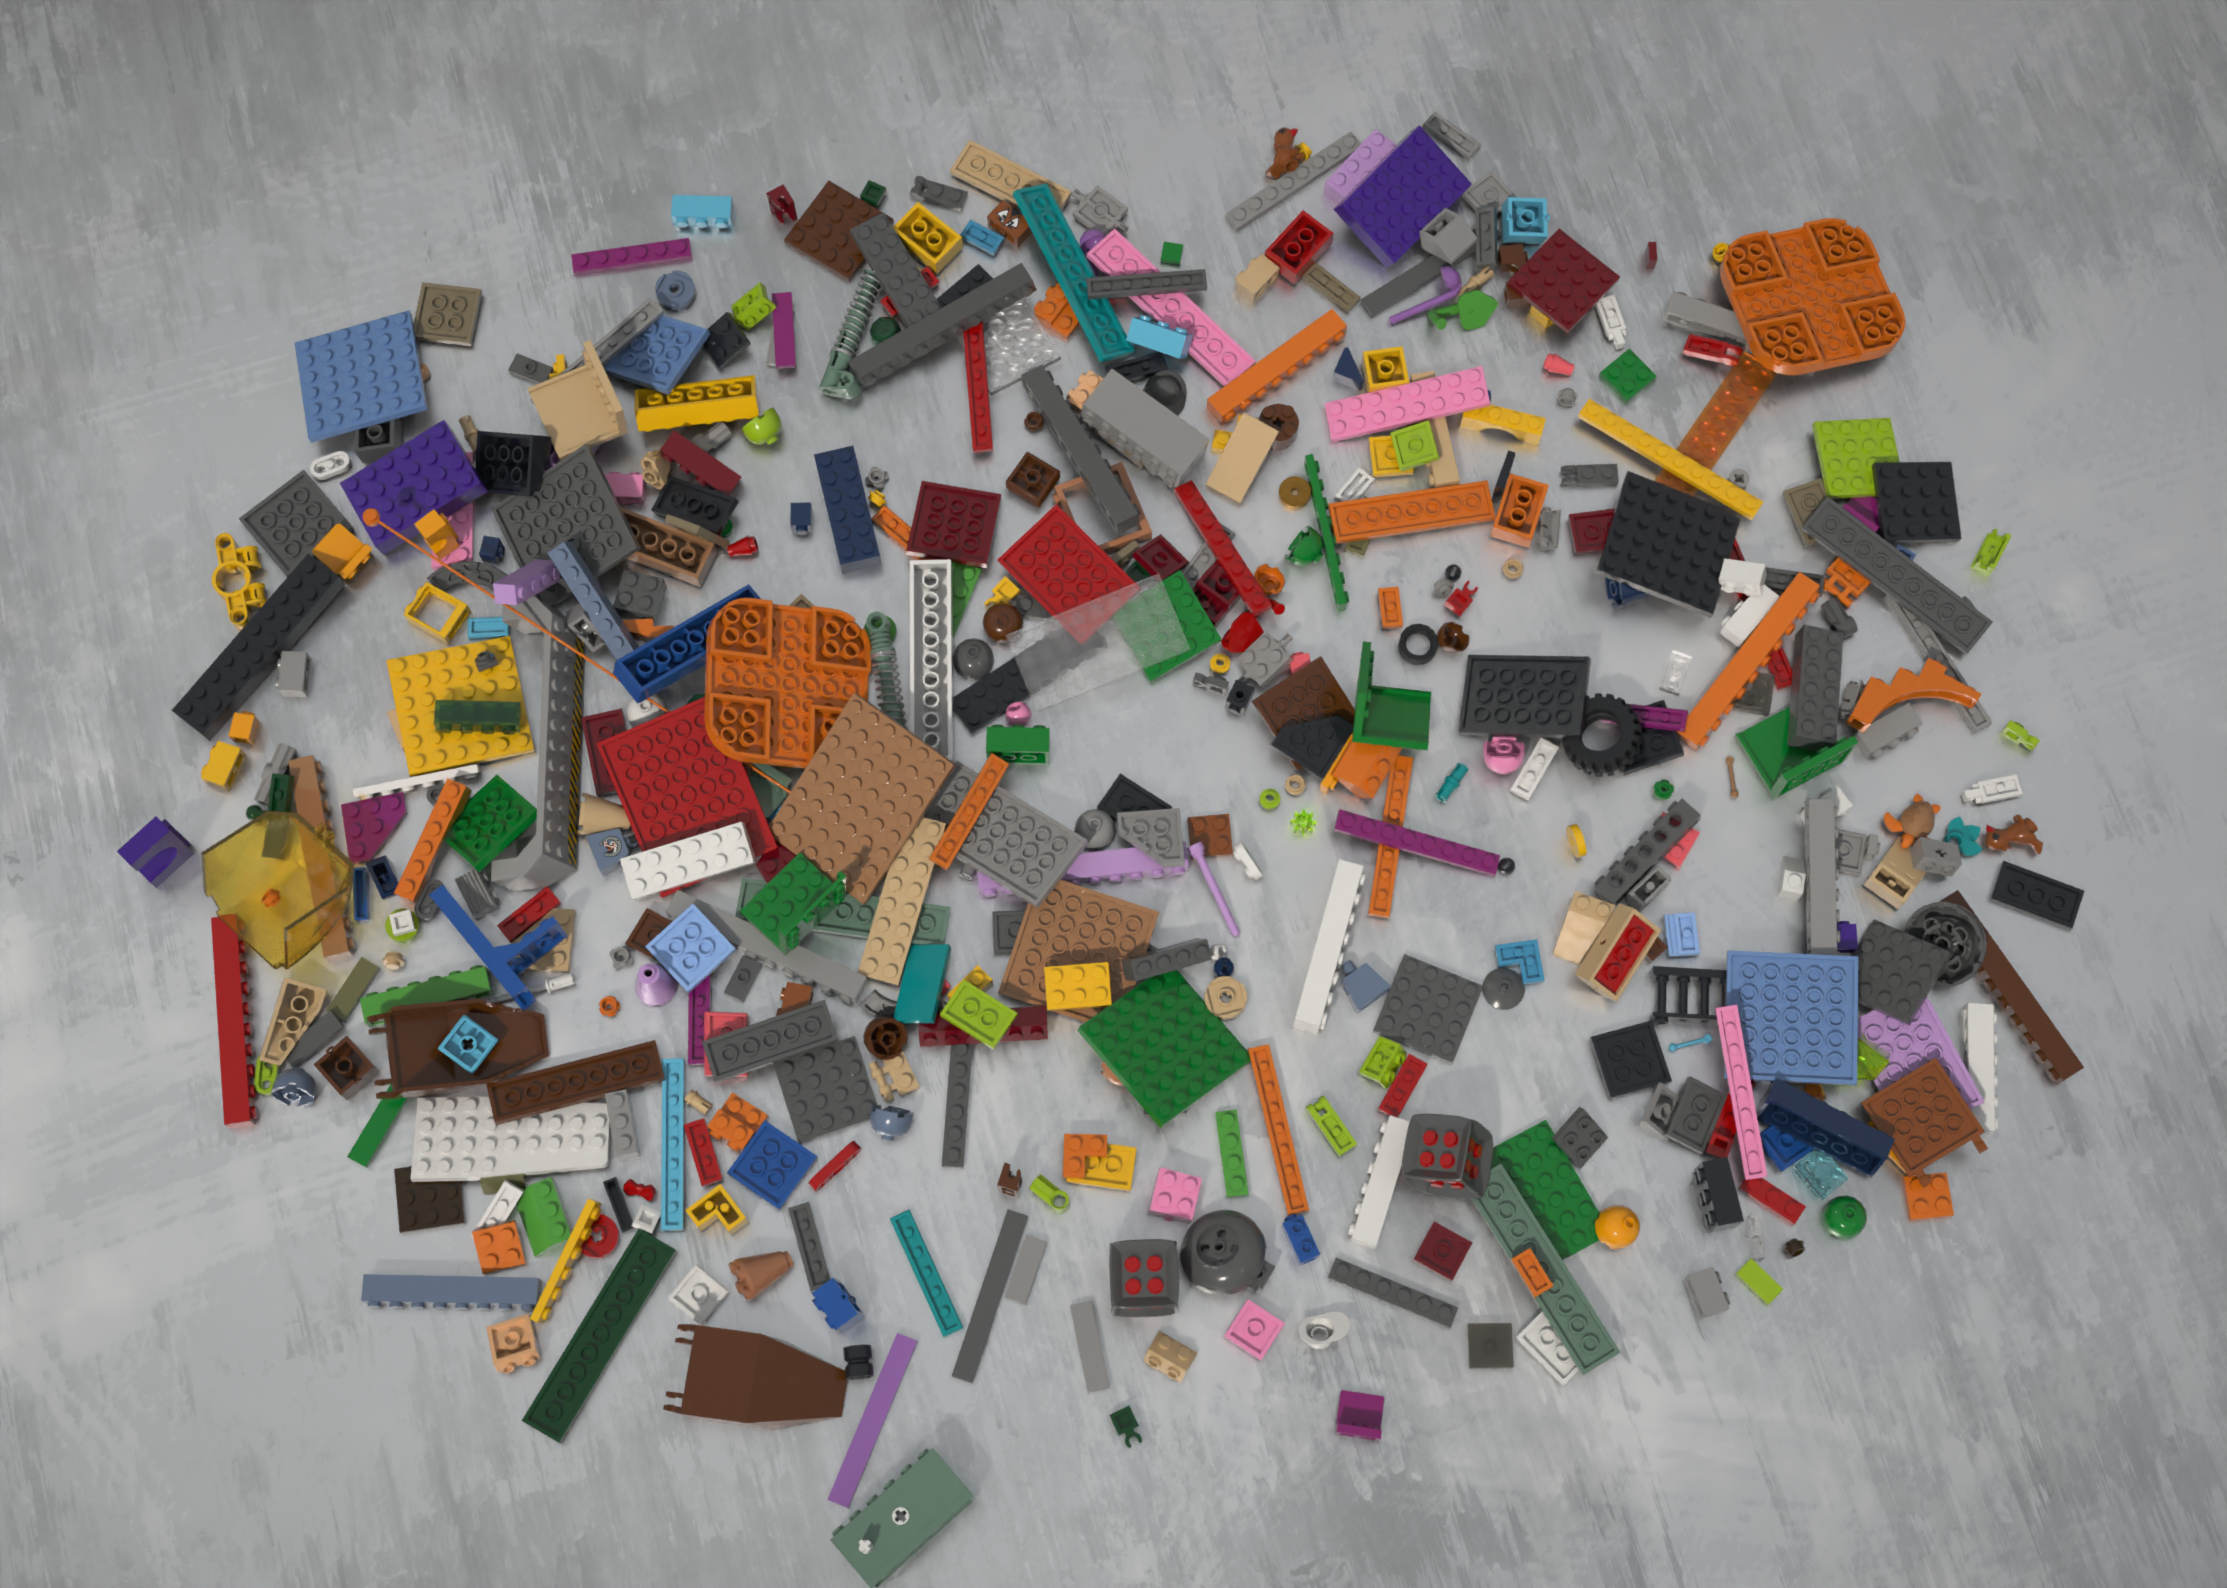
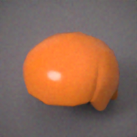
[1254,564,1285,596]

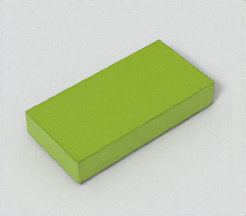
[1735,1258,1783,1305]

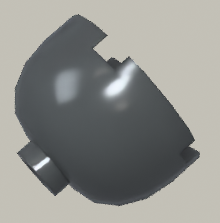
[953,638,994,681]

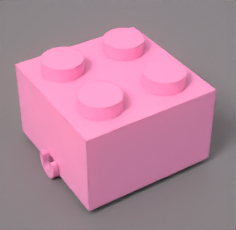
[1147,1167,1202,1224]

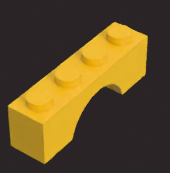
[1460,405,1546,446]

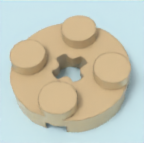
[1204,976,1247,1020]

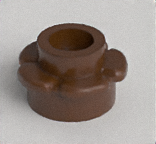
[1024,412,1044,431]

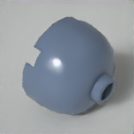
[271,1067,316,1107]
[870,1105,914,1141]

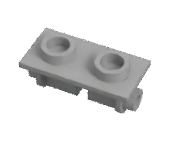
[1538,507,1561,551]
[1838,679,1865,721]

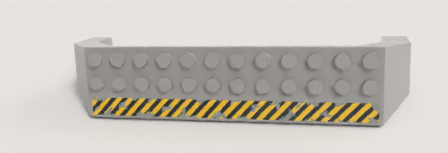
[491,597,585,891]

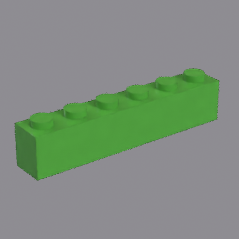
[360,965,494,1027]

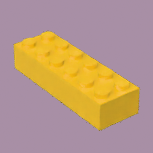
[634,375,759,432]

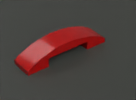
[1705,1080,1756,1158]

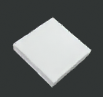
[668,1264,730,1326]

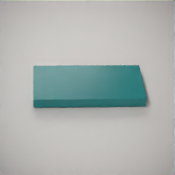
[893,944,951,1023]

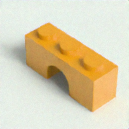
[414,509,460,560]

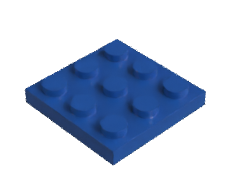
[727,1120,818,1211]

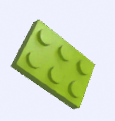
[940,980,1018,1050]

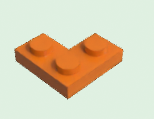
[1063,1134,1107,1179]

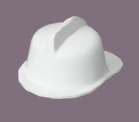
[1298,1311,1351,1349]

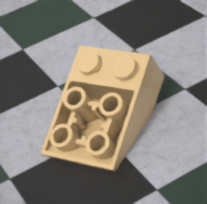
[1863,836,1926,910]

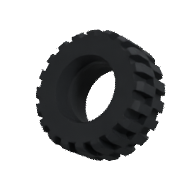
[1561,693,1643,777]

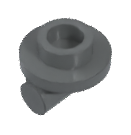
[475,651,499,672]

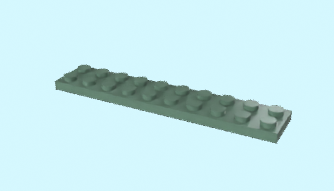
[735,878,951,945]
[1471,1164,1620,1376]

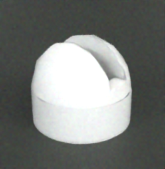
[1210,944,1227,961]

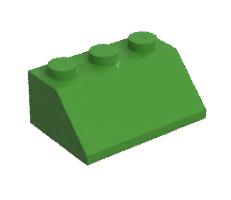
[516,1177,573,1257]

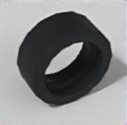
[1398,624,1438,665]

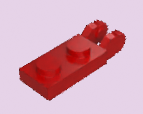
[1683,334,1743,367]

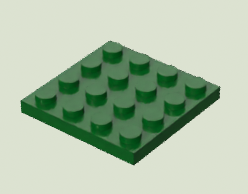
[1113,570,1222,683]
[444,775,537,872]

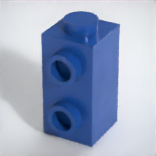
[1281,1214,1321,1266]

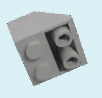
[1419,208,1478,265]

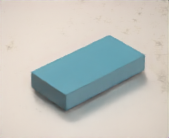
[468,617,510,640]

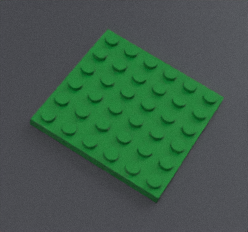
[1077,970,1251,1128]

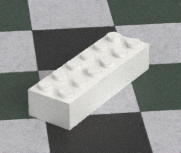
[620,822,757,900]

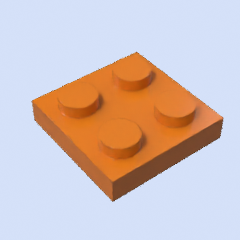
[1902,1172,1954,1221]
[472,1220,526,1274]

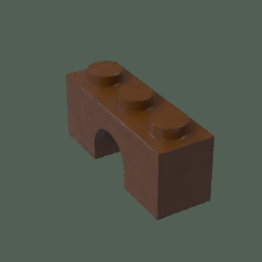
[1498,244,1531,309]

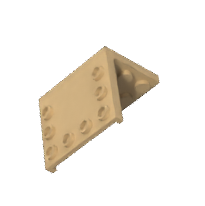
[527,340,628,461]

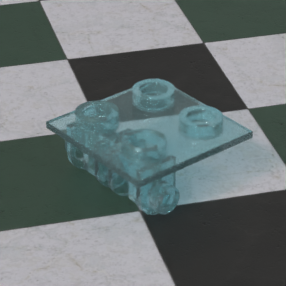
[1793,1149,1849,1201]

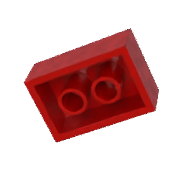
[1265,210,1334,285]

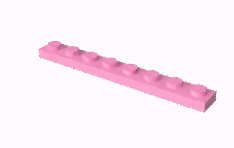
[1715,1004,1768,1180]

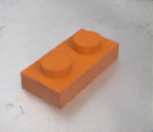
[1378,587,1403,629]
[1511,1248,1553,1298]

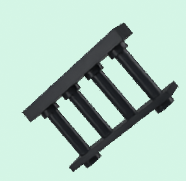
[1649,966,1726,1025]

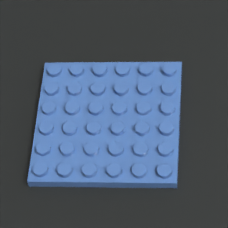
[295,310,428,443]
[1724,950,1858,1086]

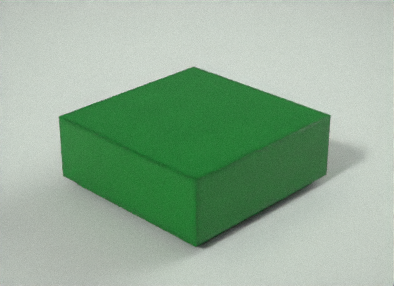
[1161,242,1183,265]

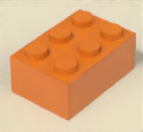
[1490,473,1549,548]

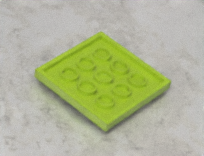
[1812,418,1900,499]

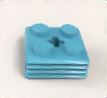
[438,1015,498,1074]

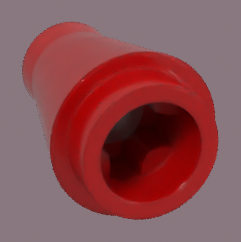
[727,535,759,557]

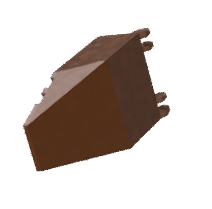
[367,999,549,1099]
[663,1324,848,1430]

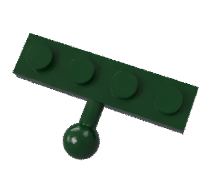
[246,773,294,859]

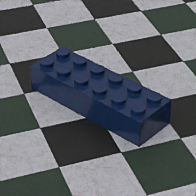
[814,446,882,574]
[1756,1078,1895,1178]

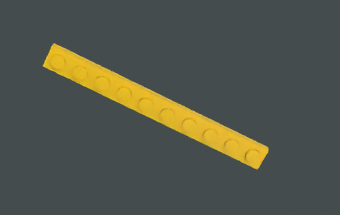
[1578,399,1763,521]

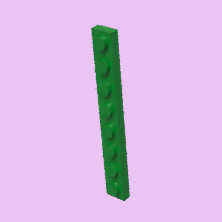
[1304,454,1349,612]

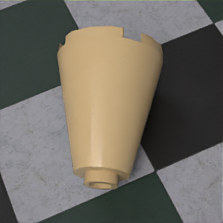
[577,793,630,835]

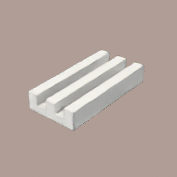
[1334,467,1375,502]

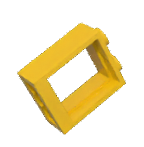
[404,582,471,645]

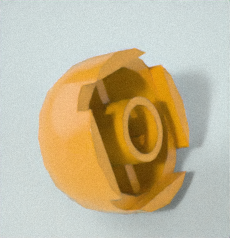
[1595,1205,1640,1249]

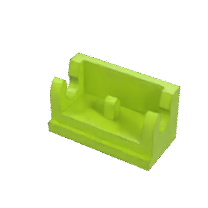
[1970,529,2012,577]

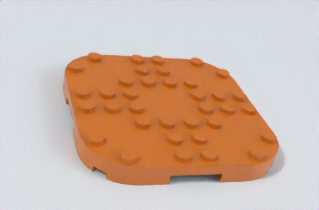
[1720,218,1905,375]
[704,598,871,769]

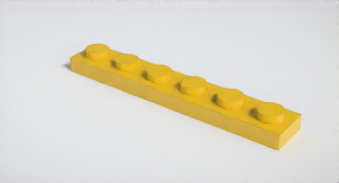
[530,1198,602,1323]

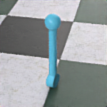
[1669,1034,1712,1051]

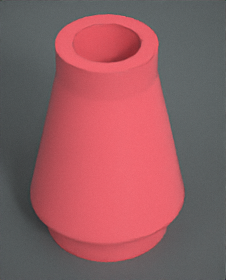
[1543,353,1575,376]

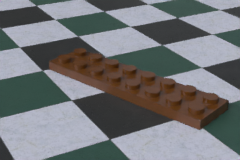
[486,1040,665,1125]

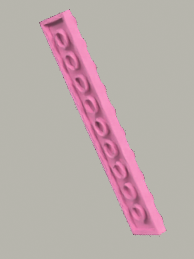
[1086,229,1256,386]

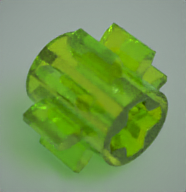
[1290,809,1317,837]

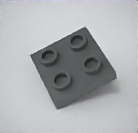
[1551,1107,1608,1169]

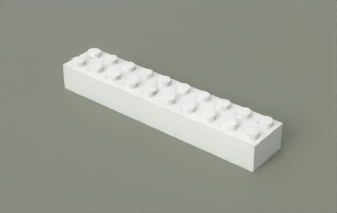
[910,559,954,763]

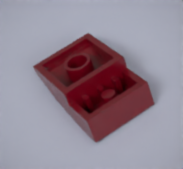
[1192,560,1241,628]

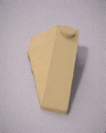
[259,978,327,1066]

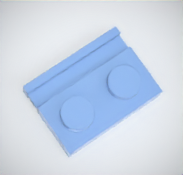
[1663,912,1700,957]

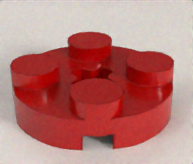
[581,1214,620,1259]

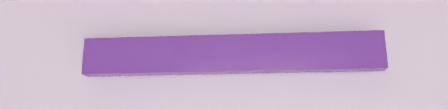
[828,1333,918,1508]

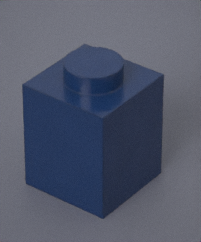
[790,502,813,535]

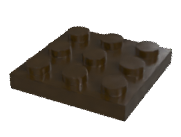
[394,1166,466,1234]

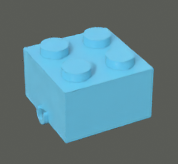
[1502,197,1550,244]

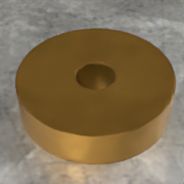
[1278,476,1311,509]

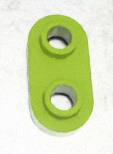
[254,1055,280,1096]

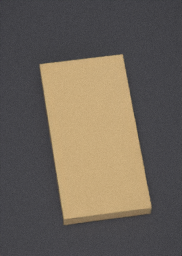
[1206,412,1280,503]

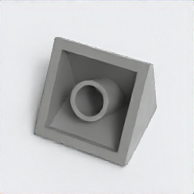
[1637,1082,1679,1140]

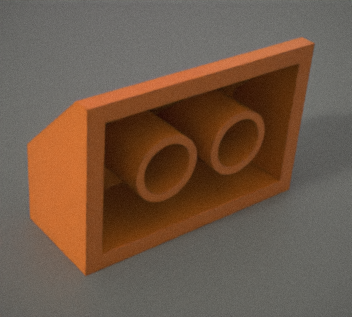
[1331,738,1403,799]

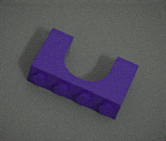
[117,816,194,888]

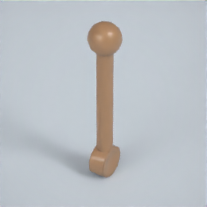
[1725,756,1739,798]

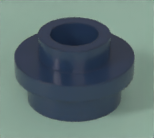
[1214,957,1234,977]

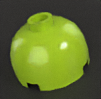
[741,407,782,446]

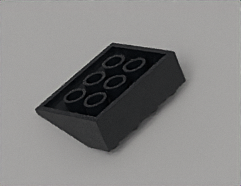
[475,431,551,497]

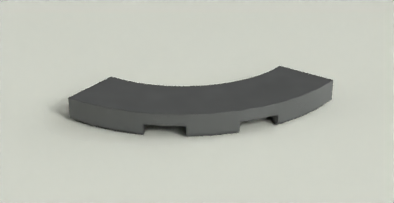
[427,561,508,591]
[859,990,947,1025]

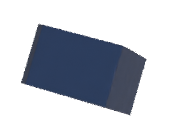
[1332,347,1364,391]
[366,855,399,899]

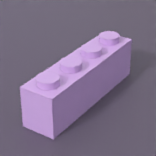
[493,559,561,605]

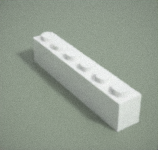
[1962,1003,1998,1135]
[1348,1115,1409,1249]

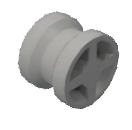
[1727,469,1750,490]

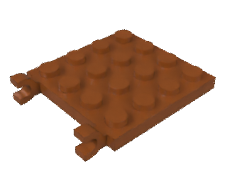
[1861,1058,1988,1188]

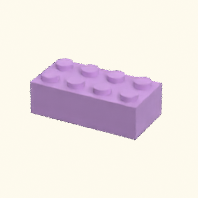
[1324,129,1396,204]

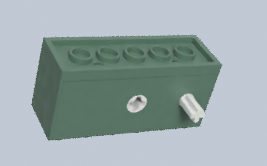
[830,1448,976,1588]

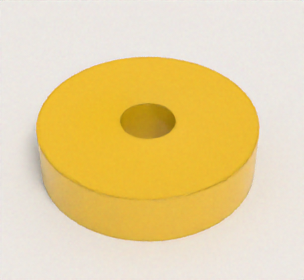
[1566,824,1587,858]

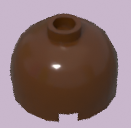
[983,602,1024,643]
[863,1016,907,1060]

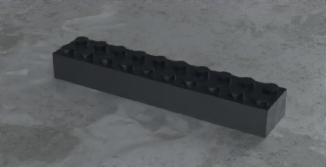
[171,554,345,741]

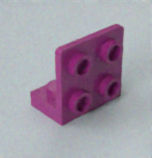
[1842,496,1880,533]
[1335,1390,1384,1441]

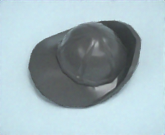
[1143,370,1187,416]

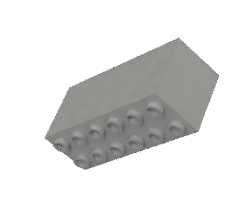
[1080,368,1210,488]

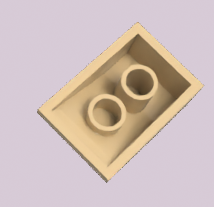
[1552,891,1615,965]

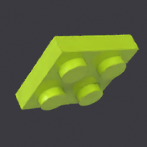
[1390,420,1440,472]

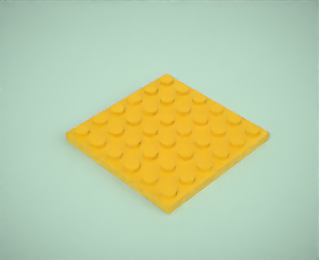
[386,636,535,777]

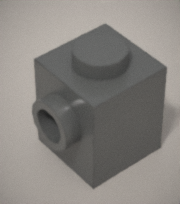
[1247,1261,1275,1292]

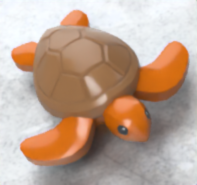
[1883,794,1941,849]

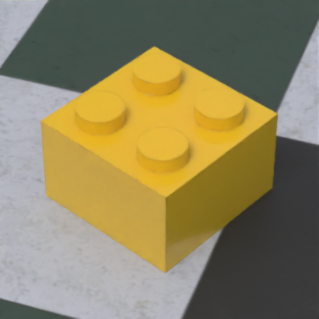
[1361,346,1410,393]

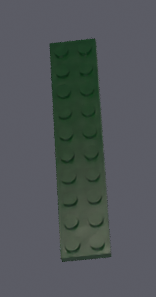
[522,1229,677,1444]

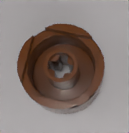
[1259,404,1299,451]

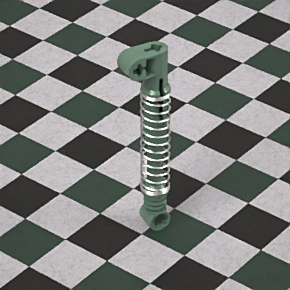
[818,263,882,399]
[866,611,908,730]

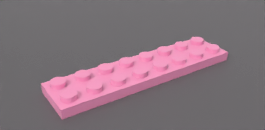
[1324,366,1491,443]

